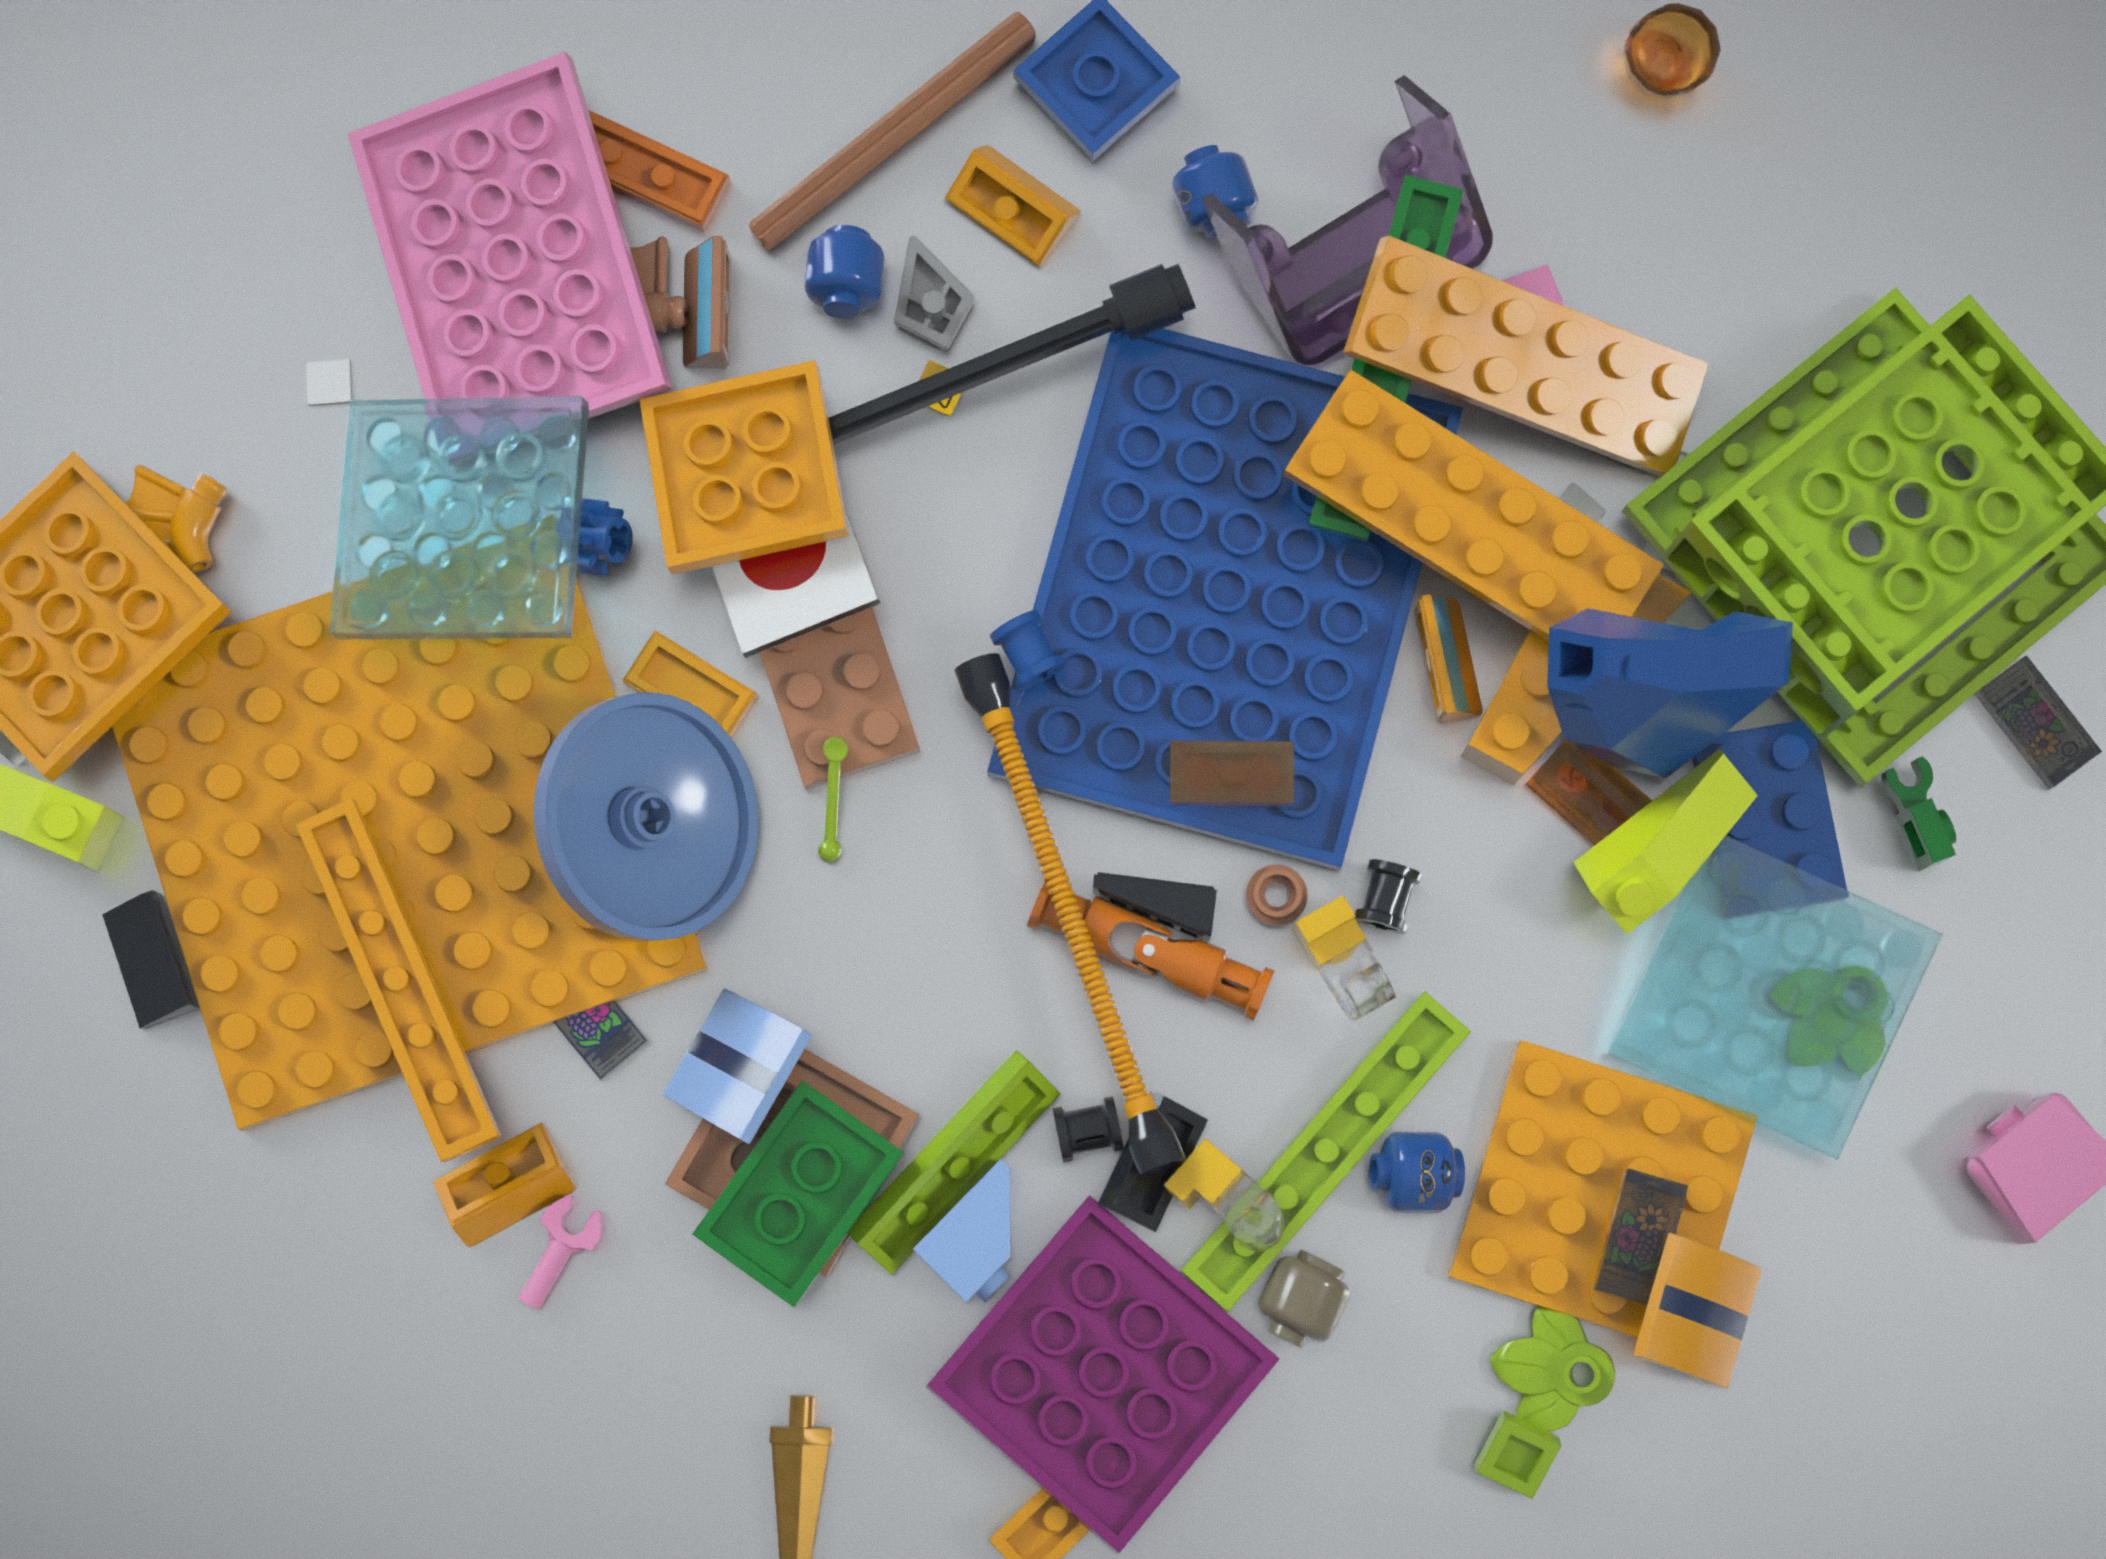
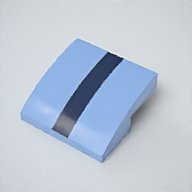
[662,988,812,1144]

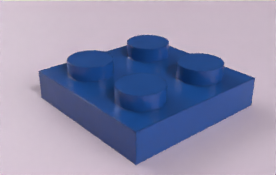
[1013,0,1180,161]

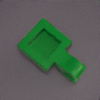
[1881,756,1957,872]

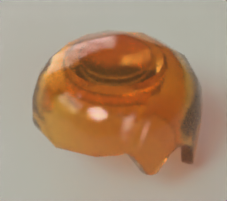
[1622,3,1721,99]

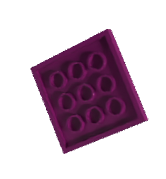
[926,1195,1280,1554]

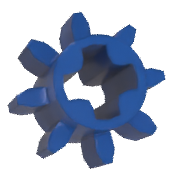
[557,498,633,576]

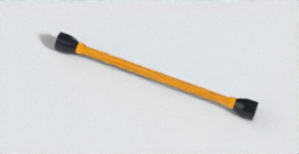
[954,653,1186,1176]

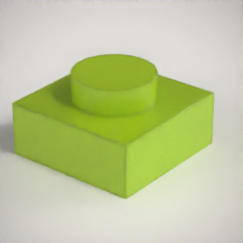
[1474,1410,1562,1499]

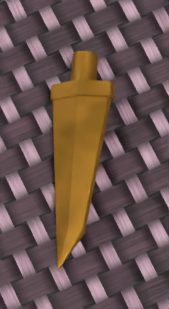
[769,1395,832,1559]

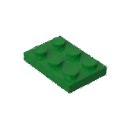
[692,1080,905,1308]

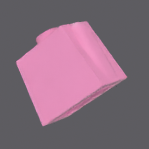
[1964,1093,2106,1244]

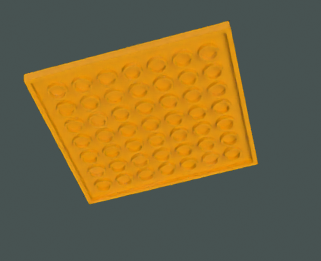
[112,516,709,1131]

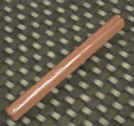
[749,12,1036,250]

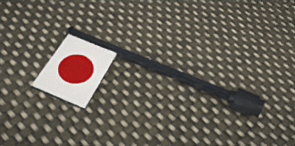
[712,264,1196,658]

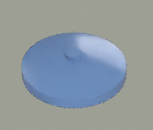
[534,692,759,941]

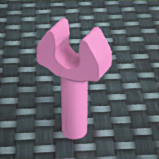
[518,1195,604,1310]

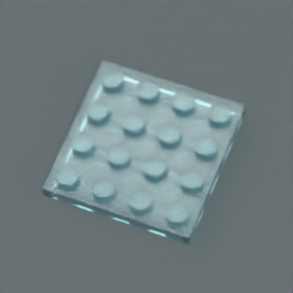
[329,396,589,639]
[1608,836,1943,1160]

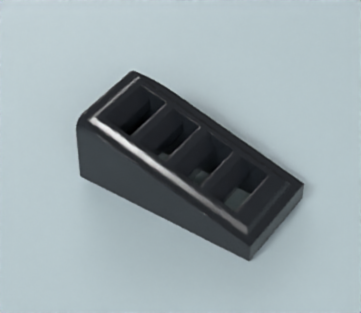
[1093,872,1217,941]

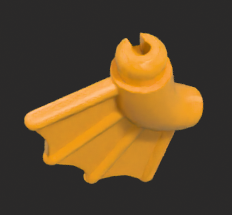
[126,465,227,573]

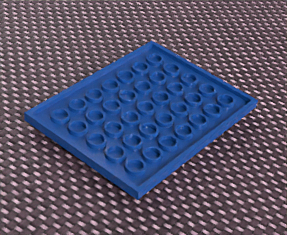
[987,329,1463,871]

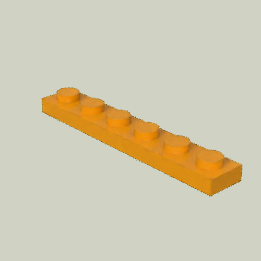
[295,798,502,1163]

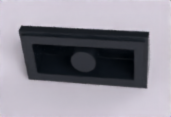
[102,890,200,1029]

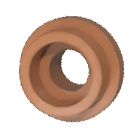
[1246,865,1307,926]

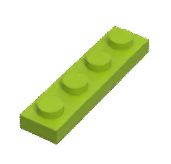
[848,1050,1061,1275]

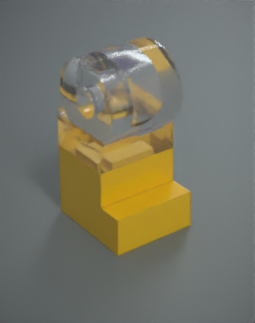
[1292,895,1396,1022]
[1164,1138,1285,1251]

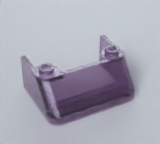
[1202,75,1493,365]

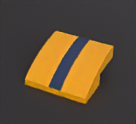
[1633,1232,1762,1388]

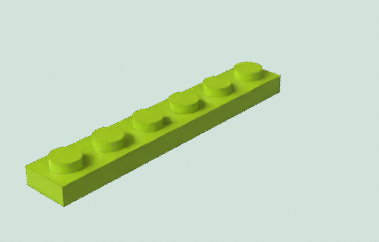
[1181,991,1471,1312]

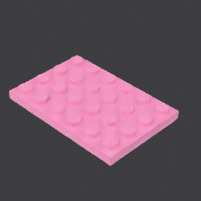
[348,52,672,468]

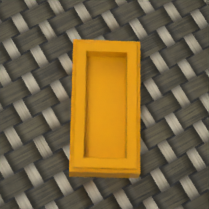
[622,630,758,738]

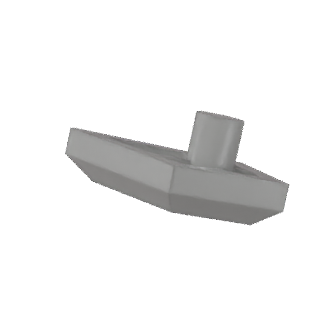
[894,236,975,351]

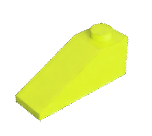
[1573,749,1758,934]
[0,764,123,872]

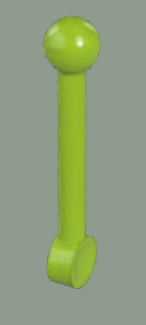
[818,736,848,862]

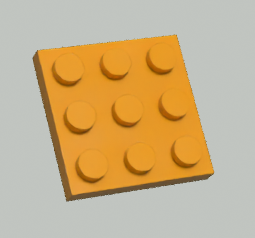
[639,360,849,575]

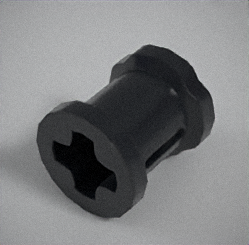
[1355,859,1422,934]
[1052,1096,1124,1163]

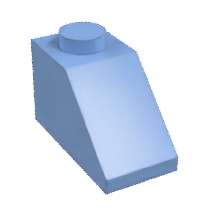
[913,1159,1011,1303]

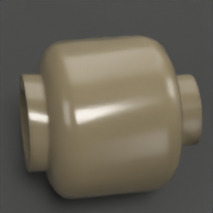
[1258,1250,1351,1348]

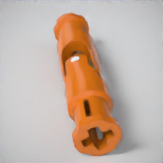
[1027,881,1275,1021]

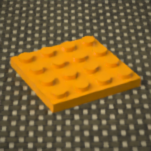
[0,451,231,782]
[1447,1040,1758,1339]

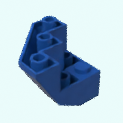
[1547,608,1793,778]

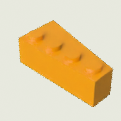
[1461,574,1692,785]

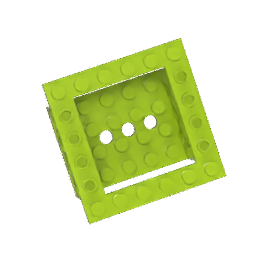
[1622,287,2106,788]

